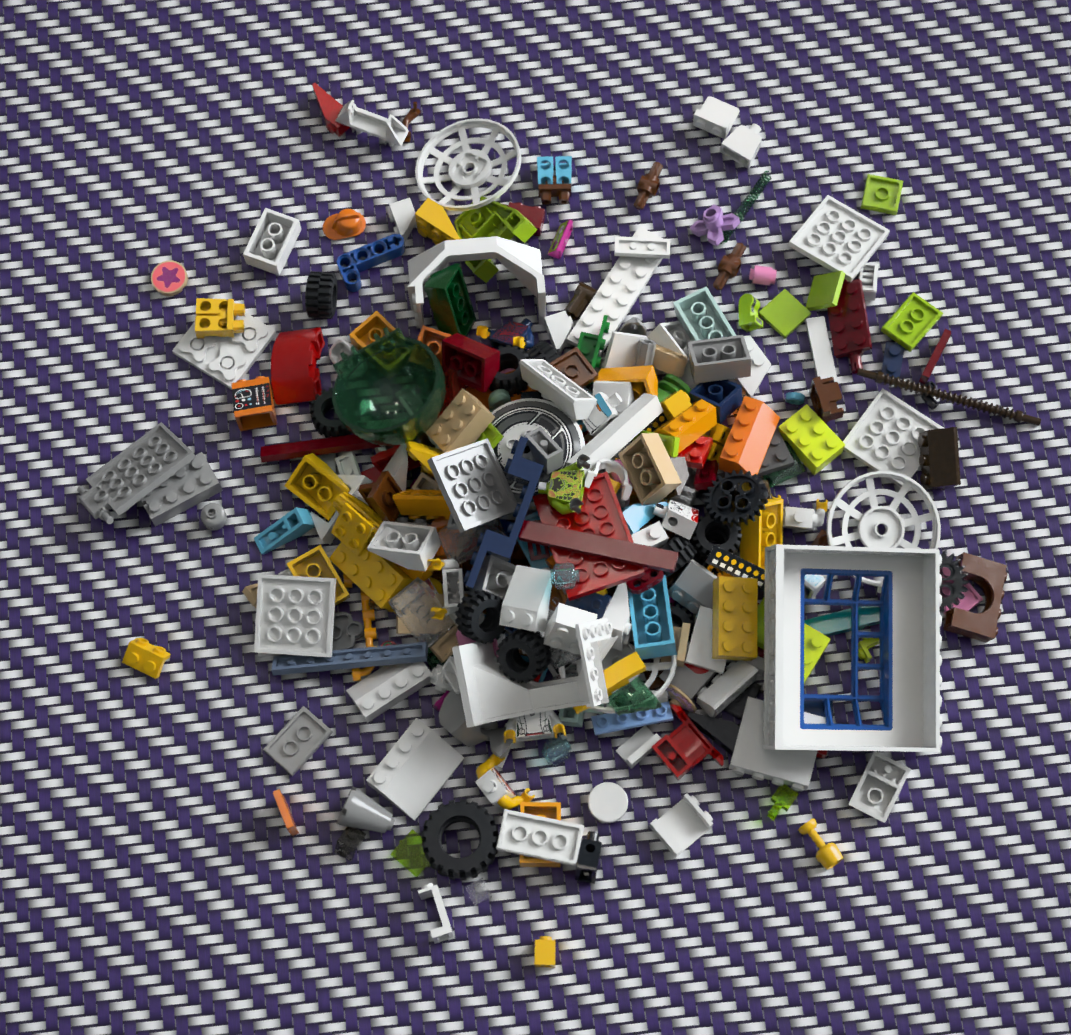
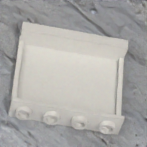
[729,697,825,791]

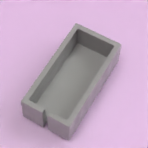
[141,452,223,527]

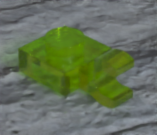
[767,784,799,821]

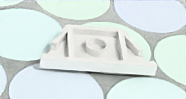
[735,335,771,398]

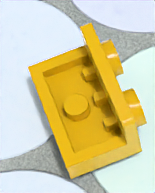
[122,638,171,679]

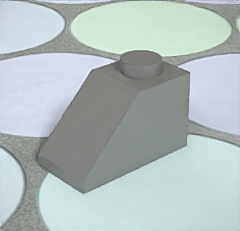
[524,426,563,475]

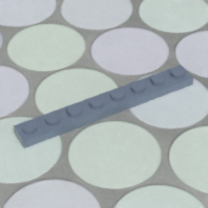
[271,642,428,676]

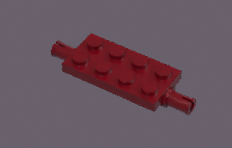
[827,279,872,374]

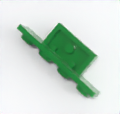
[577,315,610,390]

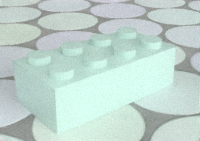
[673,286,736,341]

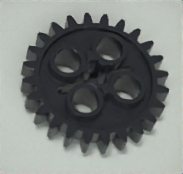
[704,469,769,528]
[939,550,969,612]

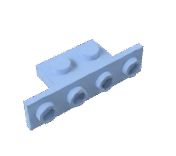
[591,702,673,735]

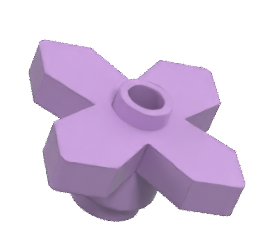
[690,205,741,246]

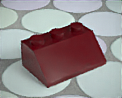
[441,333,500,393]

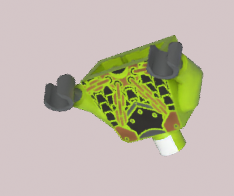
[538,454,590,515]

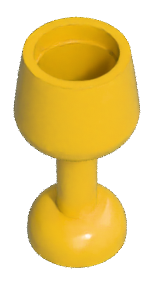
[798,818,843,870]

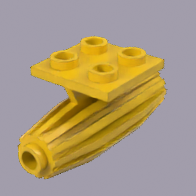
[331,492,383,556]

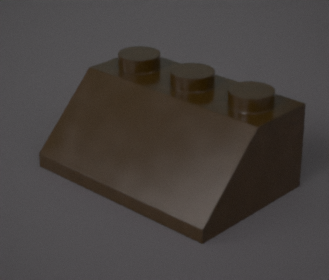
[918,427,961,490]

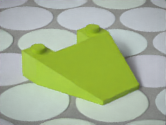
[454,196,537,283]

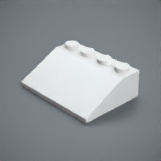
[366,718,464,821]

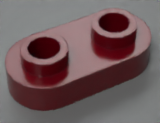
[627,567,664,594]

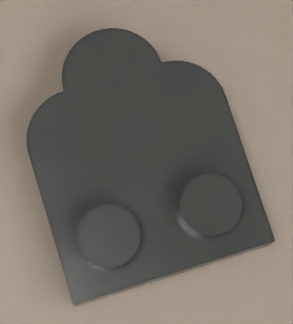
[332,612,364,651]

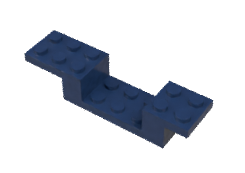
[463,436,544,591]

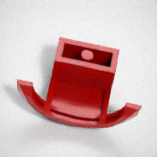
[652,704,724,780]

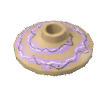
[666,684,697,713]

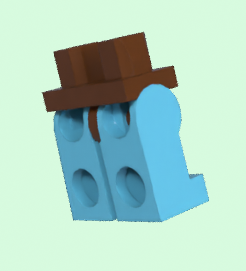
[537,156,572,205]

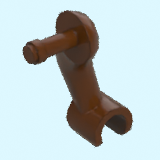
[402,102,420,142]

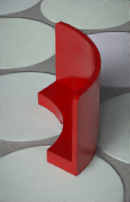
[271,327,325,405]

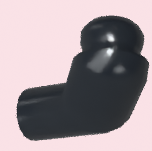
[921,381,939,410]

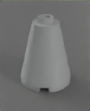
[336,786,395,833]

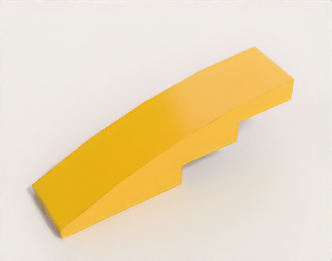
[573,651,646,714]

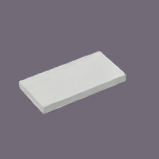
[496,809,584,866]

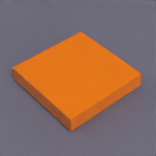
[272,789,299,836]

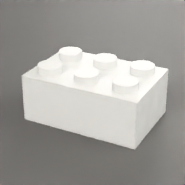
[243,208,301,276]

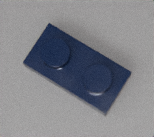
[881,341,904,379]

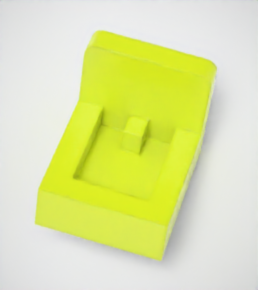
[858,638,880,663]

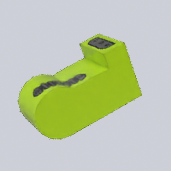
[739,293,763,332]

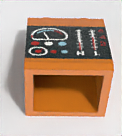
[231,376,277,431]

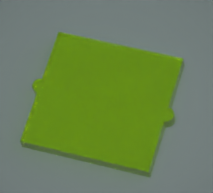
[390,829,430,878]

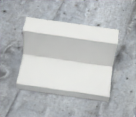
[616,726,661,769]

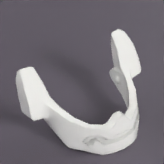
[584,458,633,501]

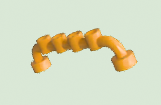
[343,573,377,681]

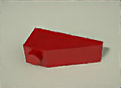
[312,82,350,137]

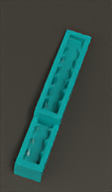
[804,606,880,636]

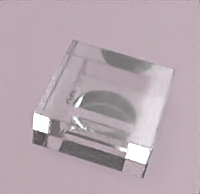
[465,878,492,906]

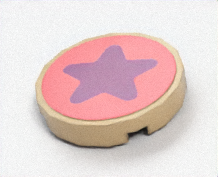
[151,261,188,296]

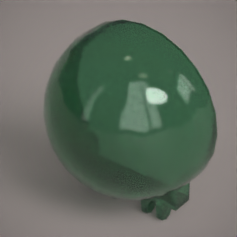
[332,327,446,446]

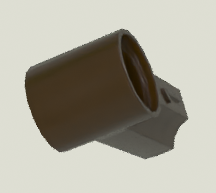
[564,282,597,320]

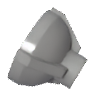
[619,317,647,336]

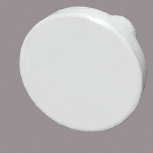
[588,782,628,823]

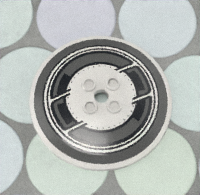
[491,398,585,509]

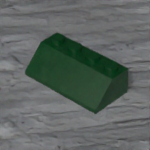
[424,263,476,337]

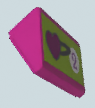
[548,219,573,259]

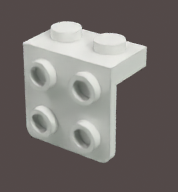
[693,96,740,139]

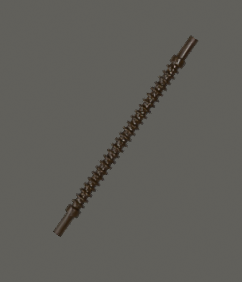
[857,368,1041,426]

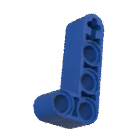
[337,234,405,292]

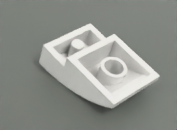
[848,751,911,823]

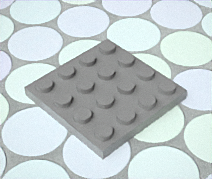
[427,438,517,533]

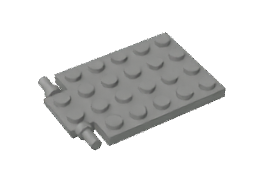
[77,422,196,524]

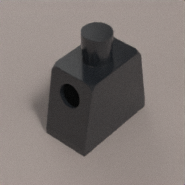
[575,831,602,884]

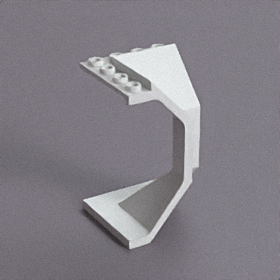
[407,236,546,330]
[452,617,619,728]

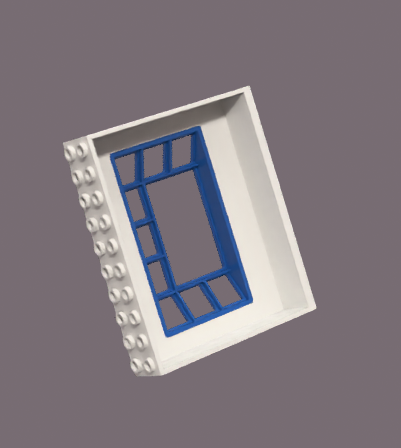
[764,544,942,752]

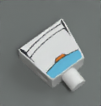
[582,392,623,437]

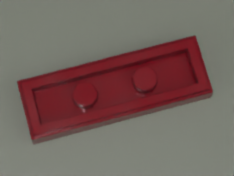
[919,329,951,384]

